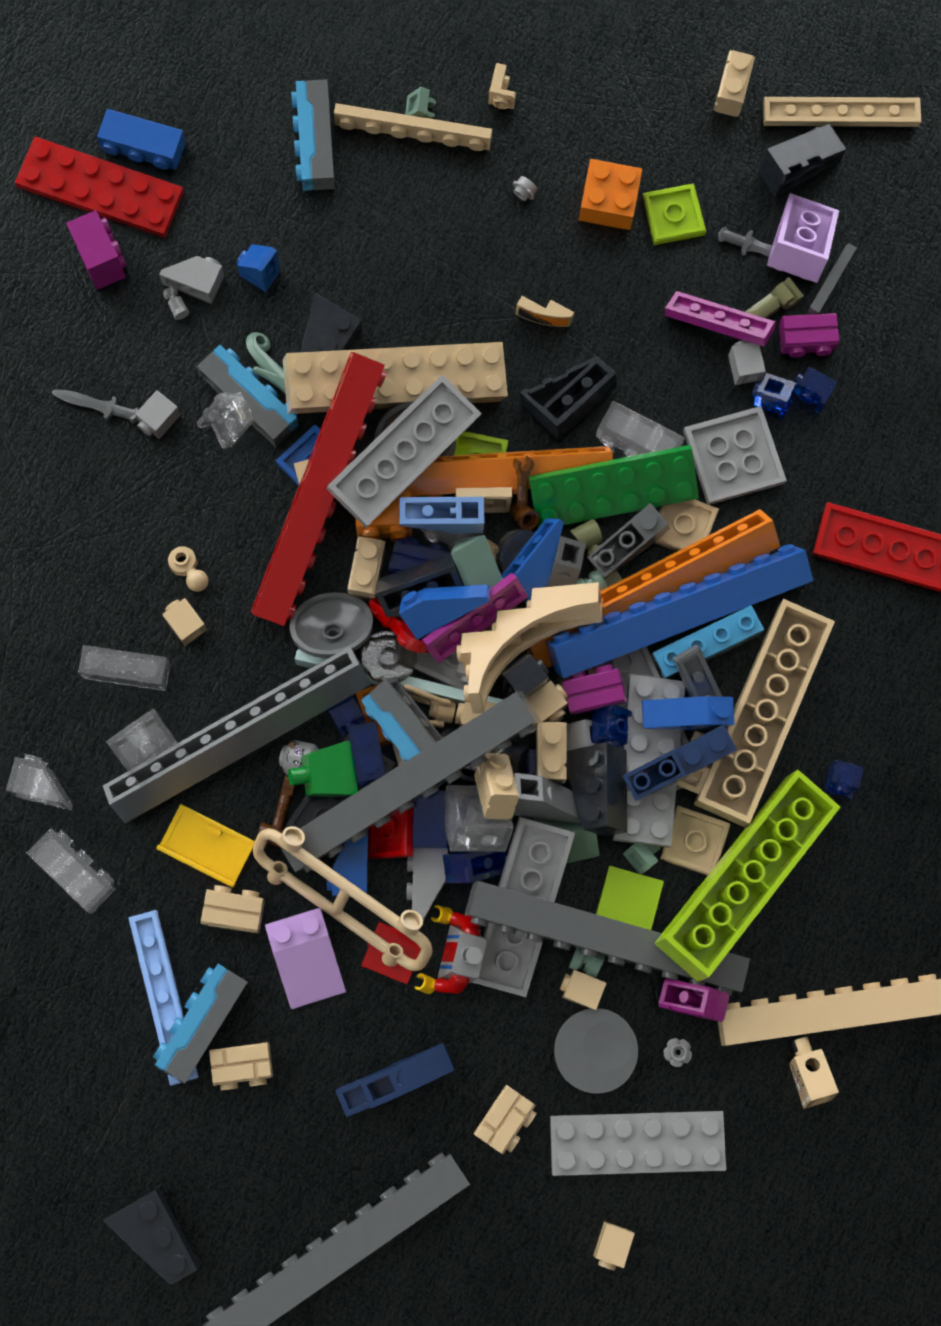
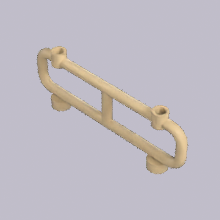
[253,826,433,971]

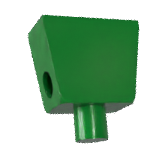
[288,741,358,798]

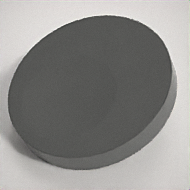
[554,1008,638,1093]

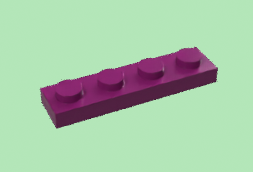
[665,291,775,346]
[422,573,528,663]

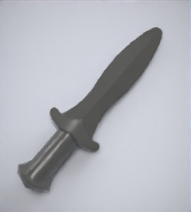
[718,227,772,257]
[52,390,139,424]

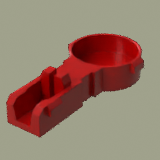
[368,598,432,653]

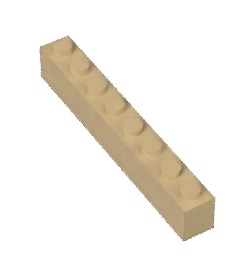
[718,974,941,1046]

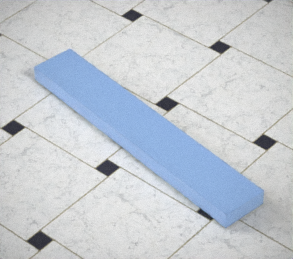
[129,910,199,1086]

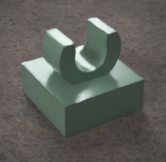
[405,87,436,119]
[623,843,661,875]

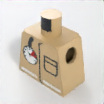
[790,1037,839,1109]

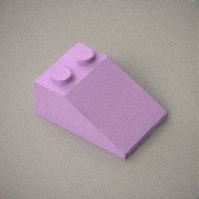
[767,193,839,283]
[265,908,346,1009]

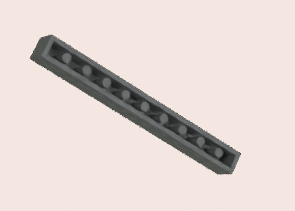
[103,646,371,823]
[281,691,540,873]
[464,881,750,996]
[203,1153,470,1326]

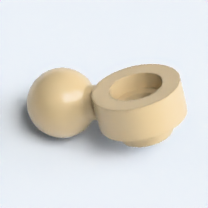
[168,546,208,592]

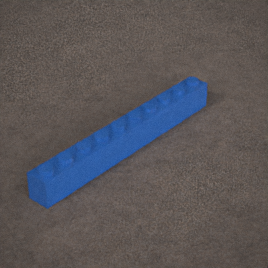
[546,544,813,679]

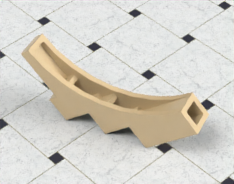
[457,582,603,714]

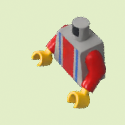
[415,905,487,994]

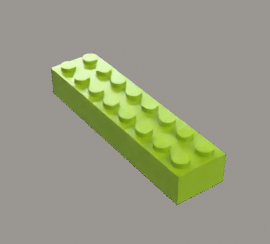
[654,770,840,982]

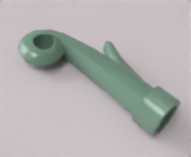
[246,332,286,395]

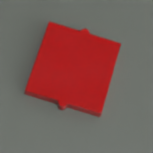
[361,922,421,984]

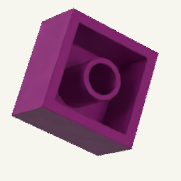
[66,210,127,290]

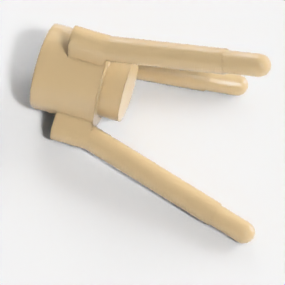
[404,684,456,728]

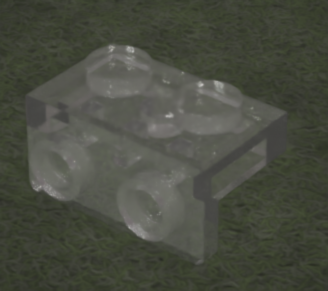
[197,392,254,449]

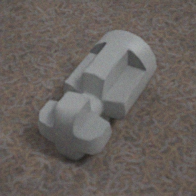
[163,286,189,320]

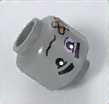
[279,740,319,775]

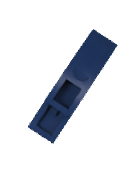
[623,725,737,801]
[335,1042,455,1117]

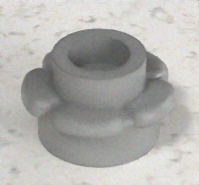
[513,176,537,201]
[664,1038,692,1067]

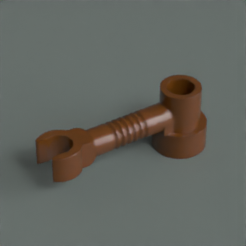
[509,456,539,531]
[258,775,294,848]

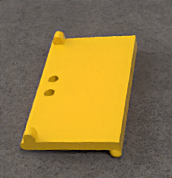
[157,804,255,888]

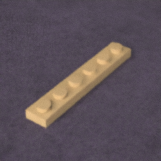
[763,97,921,127]
[334,103,492,151]

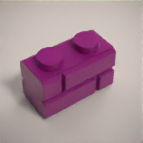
[779,313,839,357]
[563,665,628,715]
[659,978,729,1022]

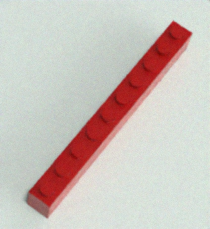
[251,352,387,626]

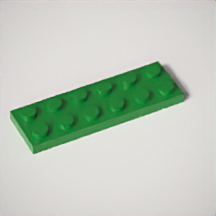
[529,445,699,528]

